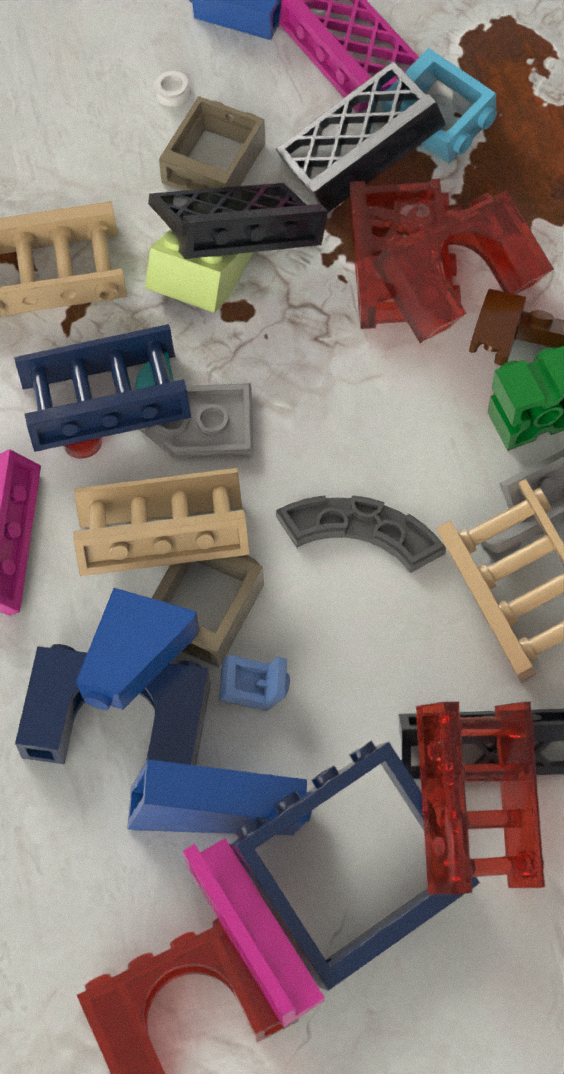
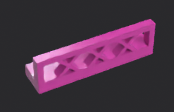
[0,449,41,616]
[183,838,325,1027]

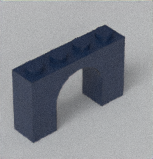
[15,644,211,765]

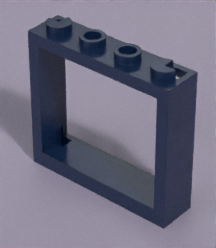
[230,740,480,991]

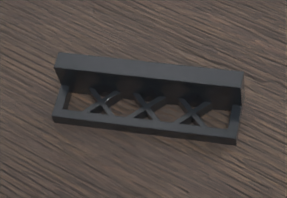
[399,709,564,779]

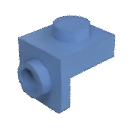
[219,655,290,711]

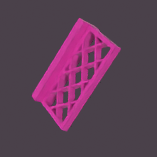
[279,0,419,113]

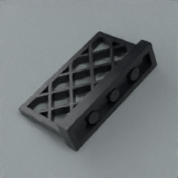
[276,61,446,212]
[148,183,328,259]

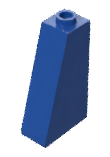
[127,760,312,835]

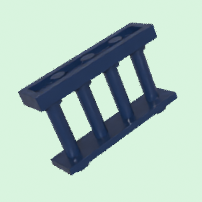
[14,324,192,452]

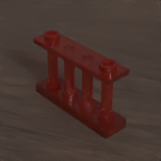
[416,702,545,894]

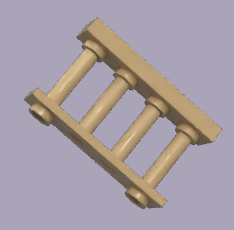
[0,201,127,317]
[73,468,250,576]
[436,479,564,683]

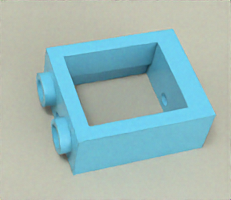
[381,48,497,164]

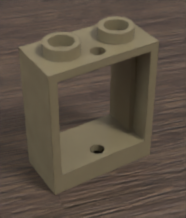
[159,96,266,191]
[152,555,264,668]

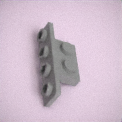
[481,450,564,553]

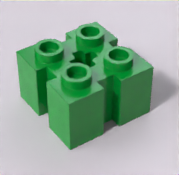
[488,346,564,451]

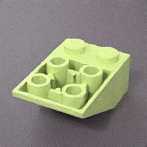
[145,229,253,313]

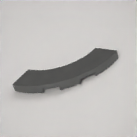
[276,495,446,573]

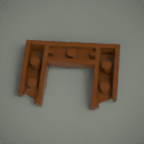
[469,289,564,366]

